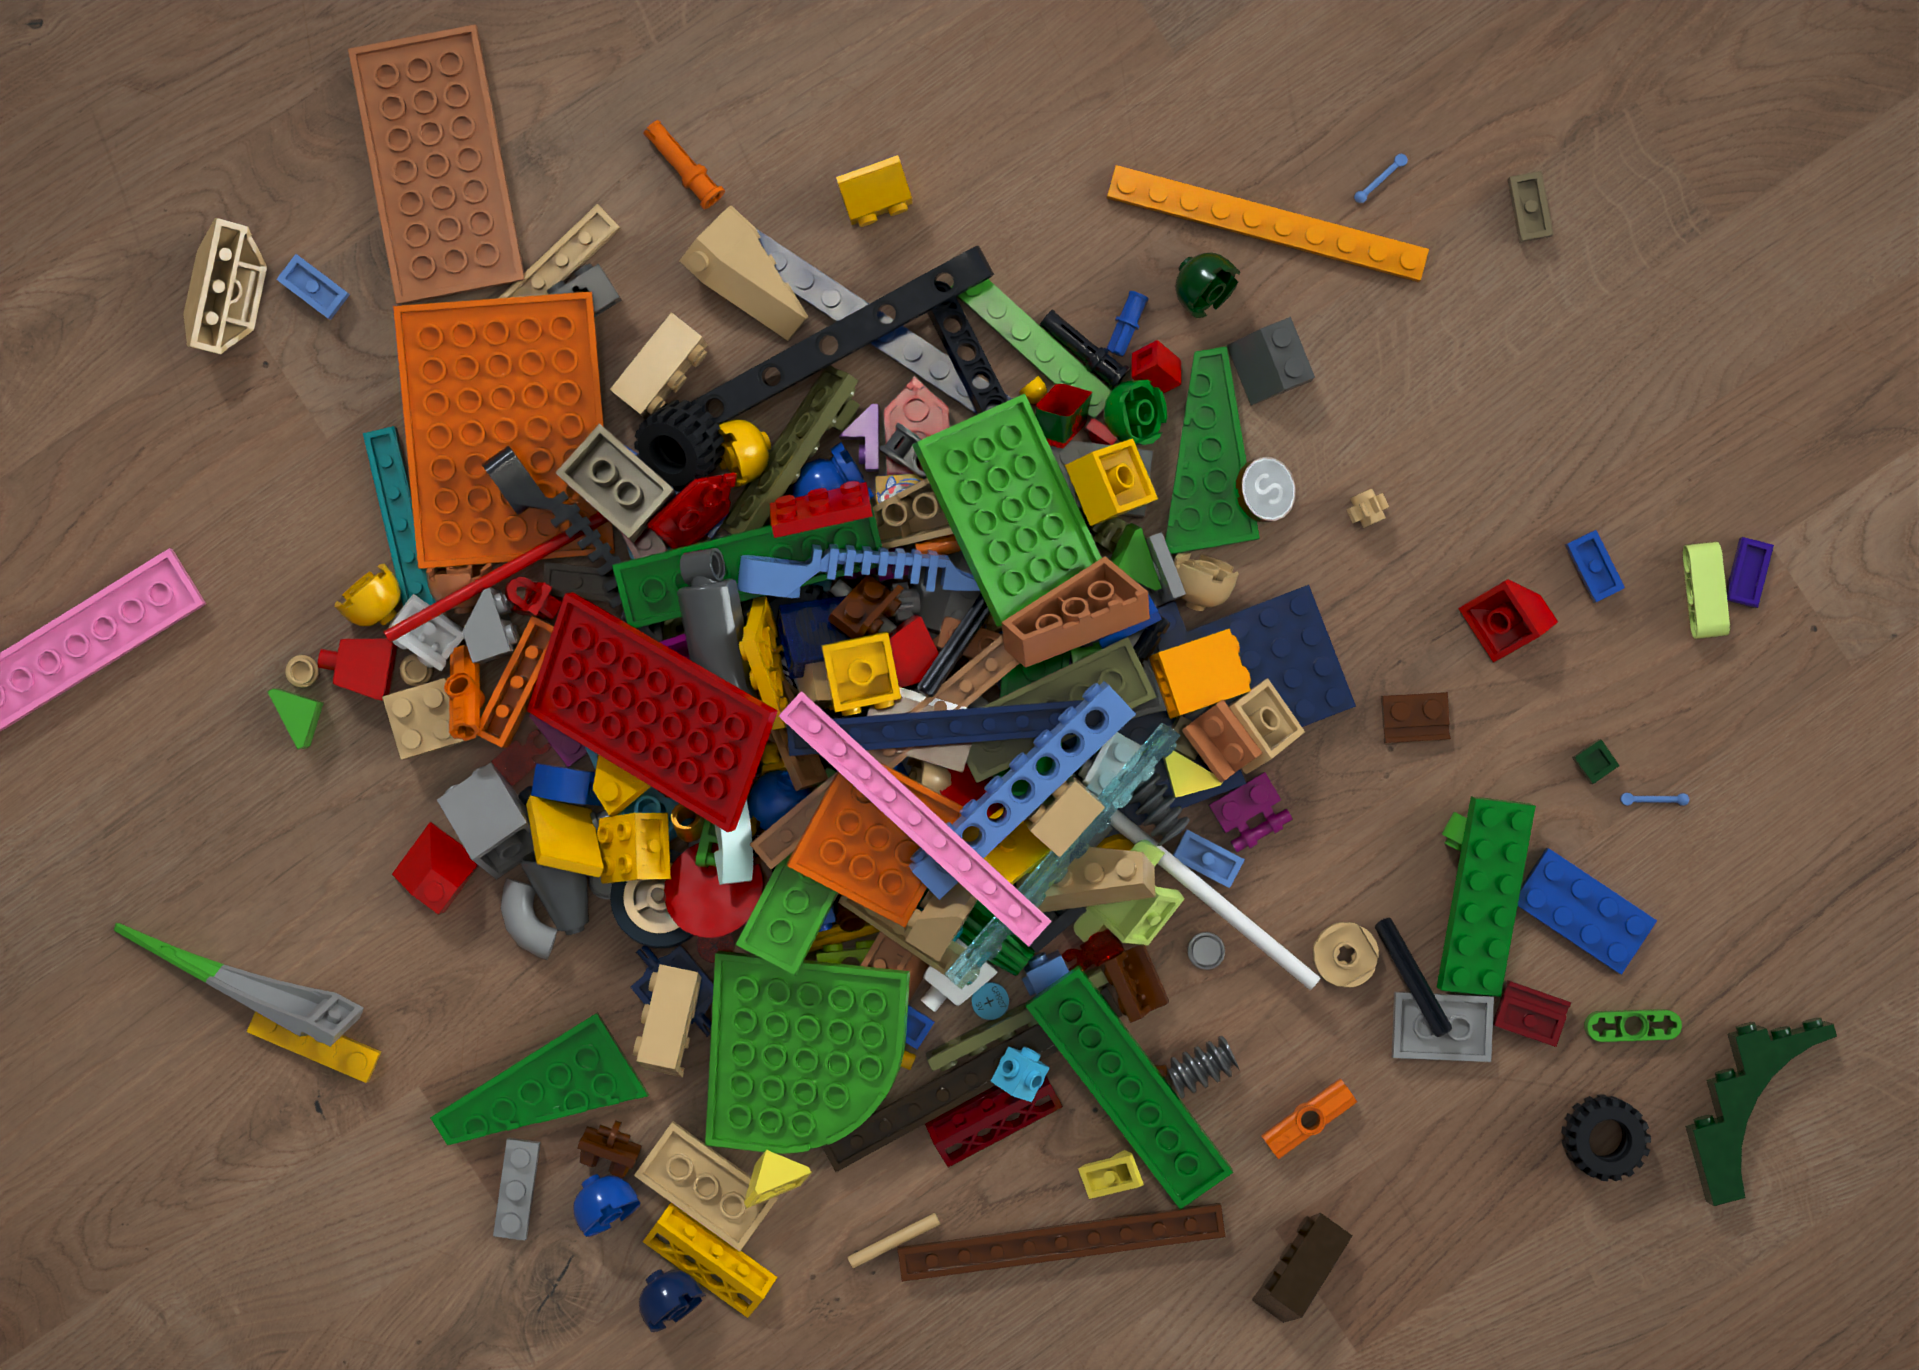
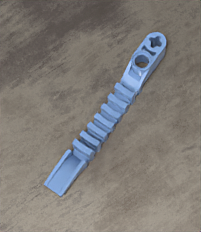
[737,544,980,598]

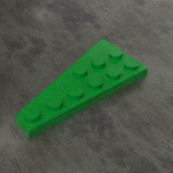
[1165,346,1260,554]
[430,1012,649,1145]

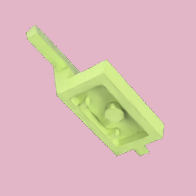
[1074,840,1185,946]

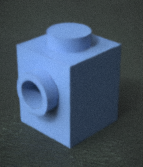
[1022,950,1069,996]

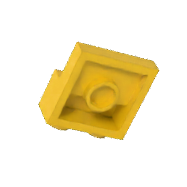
[821,632,901,716]

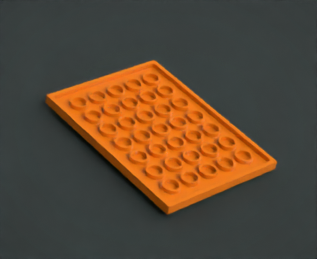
[393,291,615,569]

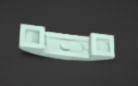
[714,800,753,885]

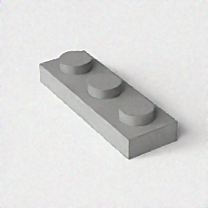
[493,1138,541,1241]

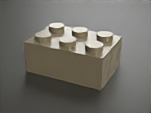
[555,423,677,543]

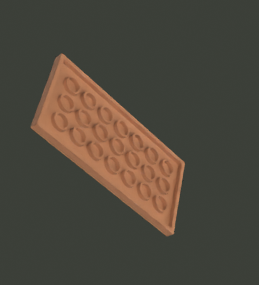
[348,24,525,305]

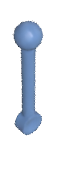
[1354,153,1408,204]
[1620,792,1689,806]

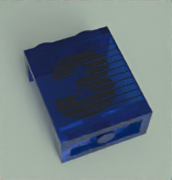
[776,596,869,679]

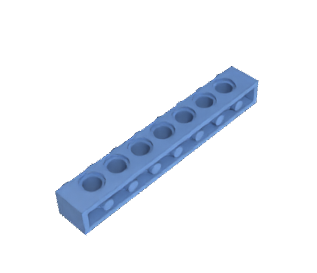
[909,681,1136,900]

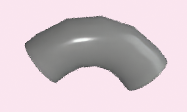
[500,878,558,960]

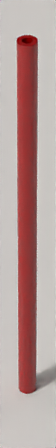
[383,512,608,643]

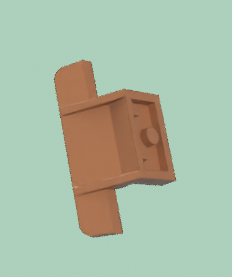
[860,931,929,1003]

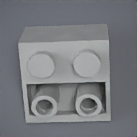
[462,588,522,664]

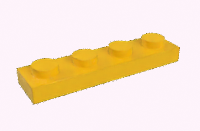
[247,1011,381,1083]

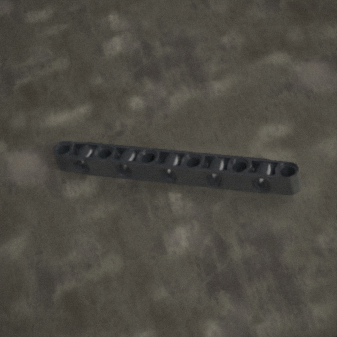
[690,245,994,425]

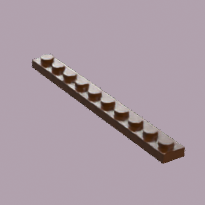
[897,1203,1226,1282]

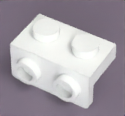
[389,594,464,671]

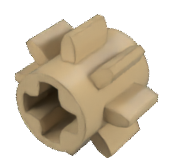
[1347,489,1389,528]

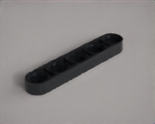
[927,281,1008,414]

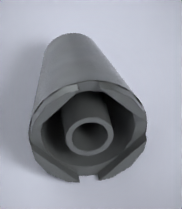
[521,851,589,935]

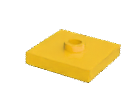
[962,807,1052,885]

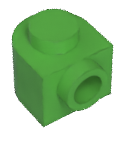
[1441,812,1467,852]

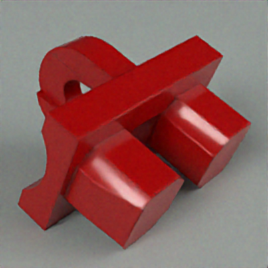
[505,577,562,619]

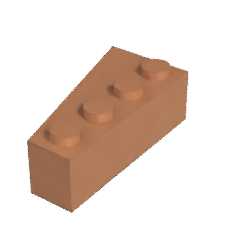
[1002,556,1150,668]

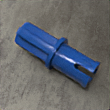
[1107,291,1149,356]

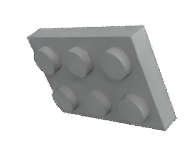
[1392,992,1494,1062]

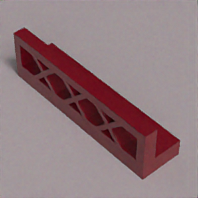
[925,1075,1063,1168]

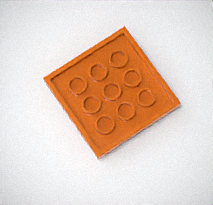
[787,761,963,928]

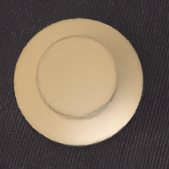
[400,654,433,686]
[286,655,319,688]

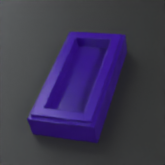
[1726,537,1774,608]

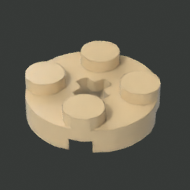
[1313,922,1379,987]

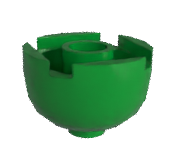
[1104,380,1167,445]

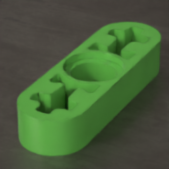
[1584,1009,1682,1042]

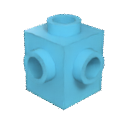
[991,1046,1050,1102]

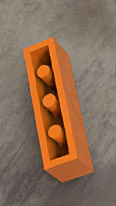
[476,616,554,748]

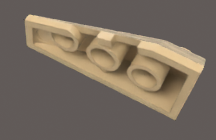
[679,206,808,341]

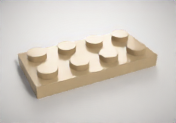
[634,1121,779,1252]

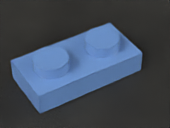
[276,254,350,320]
[1173,829,1245,888]

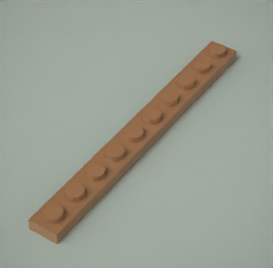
[750,634,1019,870]

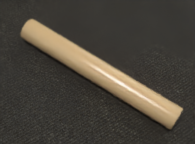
[848,1213,940,1268]

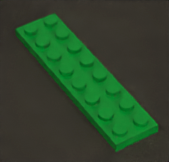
[612,500,882,628]
[1026,965,1233,1209]

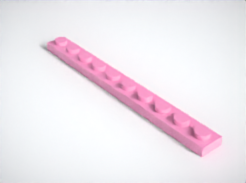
[779,691,1052,947]

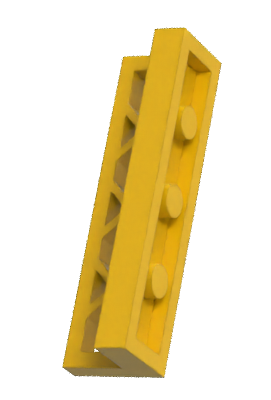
[643,1203,777,1318]

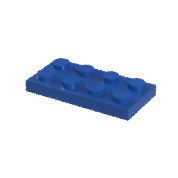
[1518,848,1657,975]

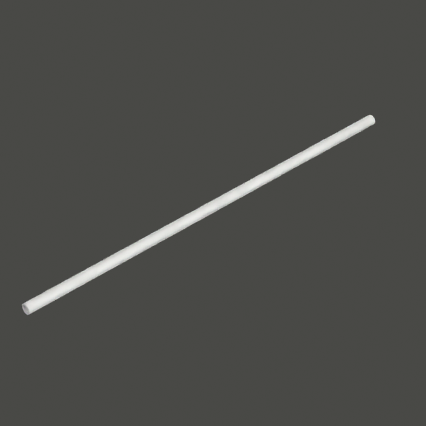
[830,579,1320,990]

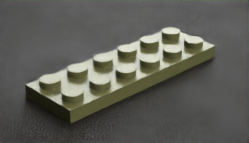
[720,366,858,535]
[966,637,1157,783]

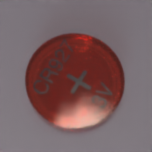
[697,933,734,963]

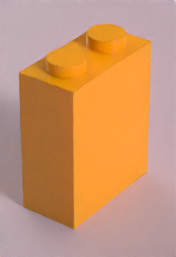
[1149,628,1251,719]

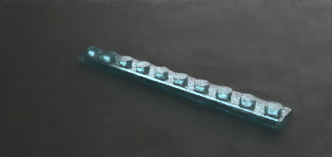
[944,723,1180,990]

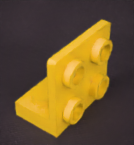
[597,813,671,884]

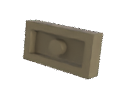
[1507,171,1554,243]

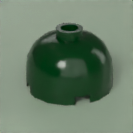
[1175,252,1240,318]

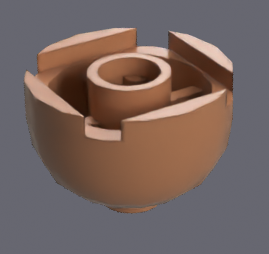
[426,563,492,614]

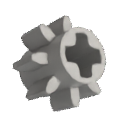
[886,582,921,624]

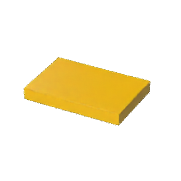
[526,795,604,877]

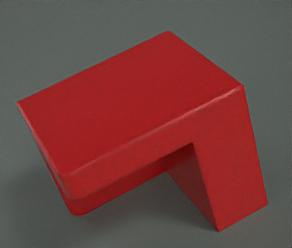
[1131,340,1181,394]

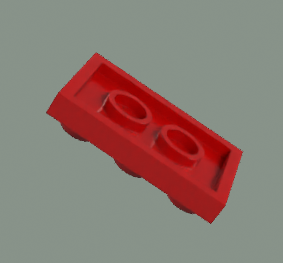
[770,481,873,538]

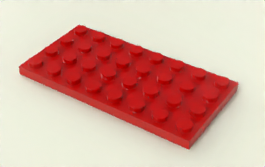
[527,592,778,833]

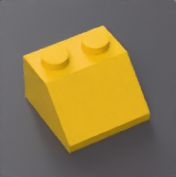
[836,155,913,227]
[1065,438,1158,526]

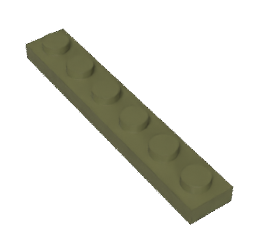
[925,965,1108,1071]

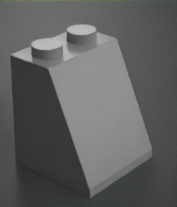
[437,763,534,880]

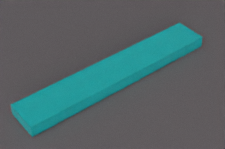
[363,426,436,606]

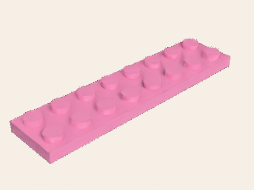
[0,548,206,732]

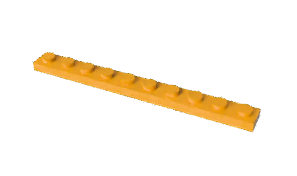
[1107,165,1429,282]

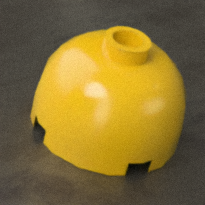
[718,420,771,487]
[335,564,401,626]

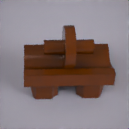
[577,1120,642,1178]

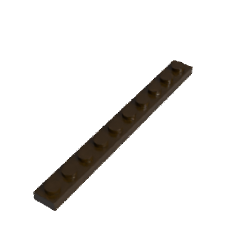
[822,986,1122,1172]

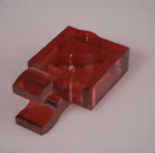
[1062,929,1124,972]

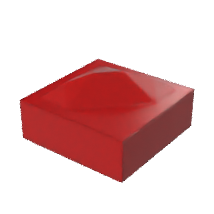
[1084,418,1117,445]

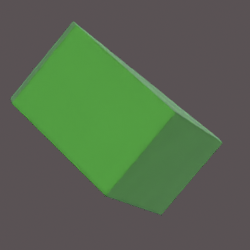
[1110,523,1162,591]
[267,688,324,749]

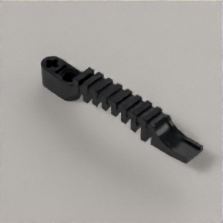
[482,445,660,642]

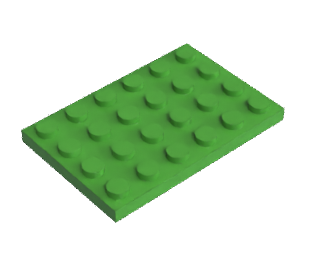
[912,394,1102,627]

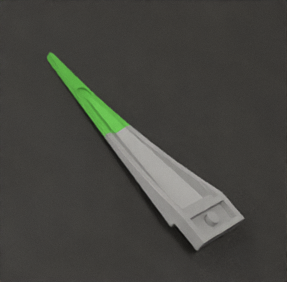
[114,923,364,1047]

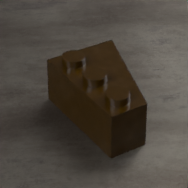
[1252,1213,1353,1323]

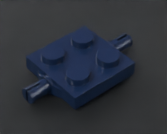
[630,944,714,1037]

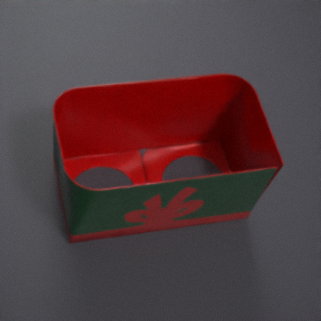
[1035,384,1092,448]

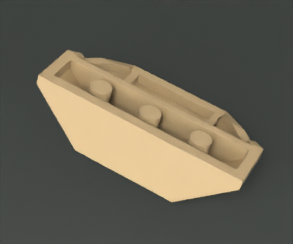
[183,218,267,354]

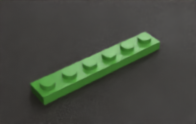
[951,279,1111,419]

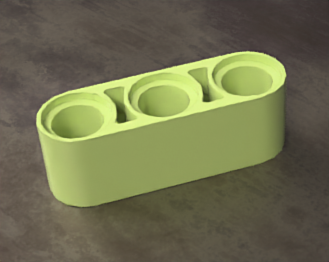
[1683,542,1730,639]

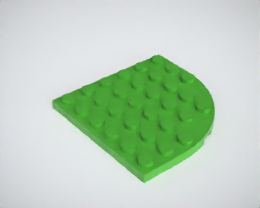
[705,951,910,1154]

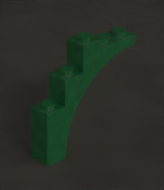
[1685,1018,1837,1206]

